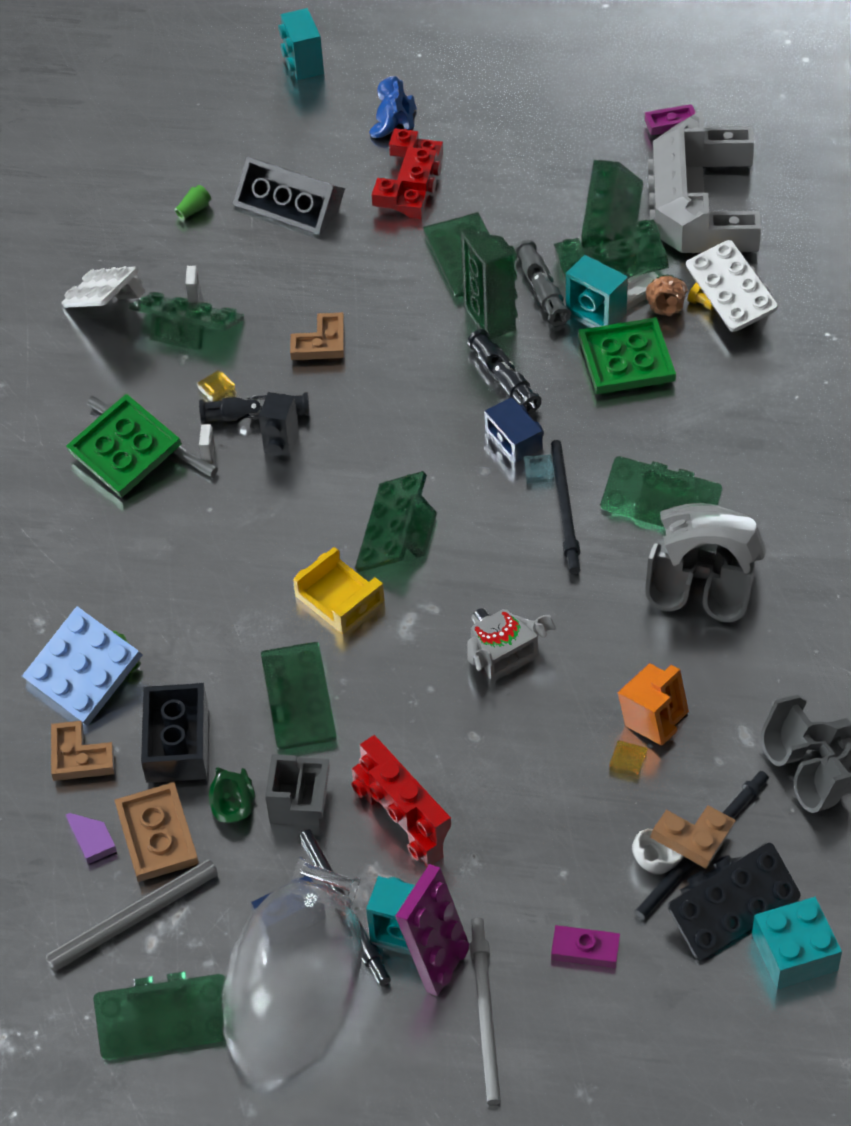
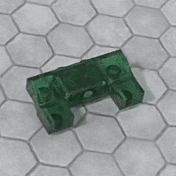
[554,219,669,286]

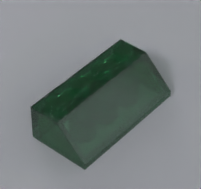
[581,160,644,260]
[461,229,518,339]

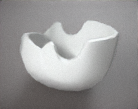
[632,828,683,874]

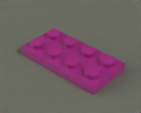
[395,864,470,996]

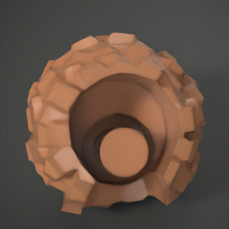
[646,274,688,316]

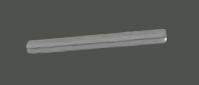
[46,860,218,971]

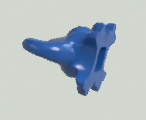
[369,76,417,139]

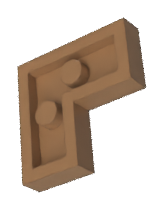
[290,312,344,360]
[51,721,114,781]
[650,805,736,868]

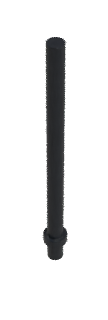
[635,771,769,920]

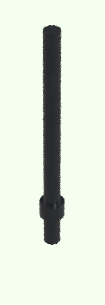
[551,440,581,574]
[300,829,391,986]

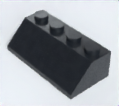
[232,157,345,235]

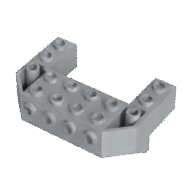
[648,112,761,253]

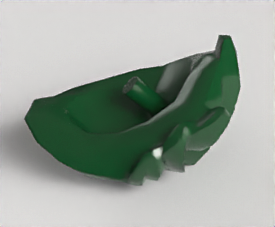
[209,767,256,823]

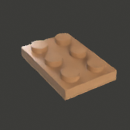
[114,782,199,882]

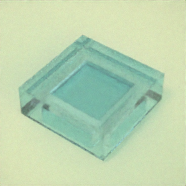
[524,454,554,484]

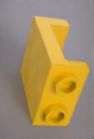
[293,547,385,635]

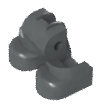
[645,543,755,622]
[761,695,851,813]

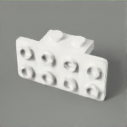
[686,240,778,332]
[61,266,146,308]

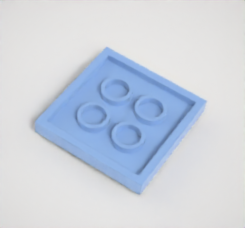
[22,606,143,726]

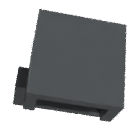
[265,754,330,826]

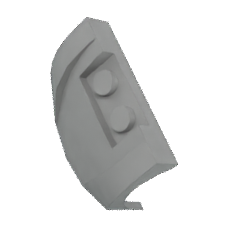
[660,503,766,573]

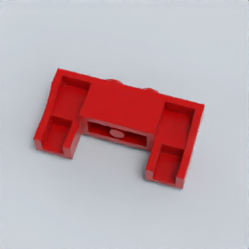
[371,128,443,219]
[351,734,451,867]

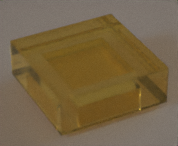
[197,370,235,401]
[609,740,648,778]

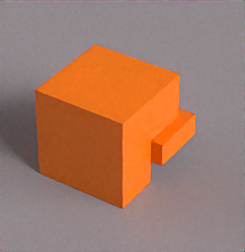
[617,663,689,746]

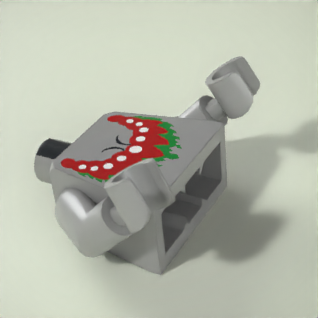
[467,608,556,679]

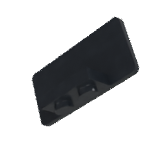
[668,843,801,960]

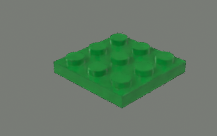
[579,317,676,394]
[66,393,182,498]

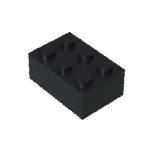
[141,683,208,783]

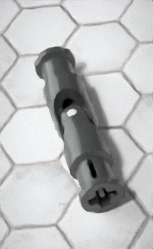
[514,240,571,326]

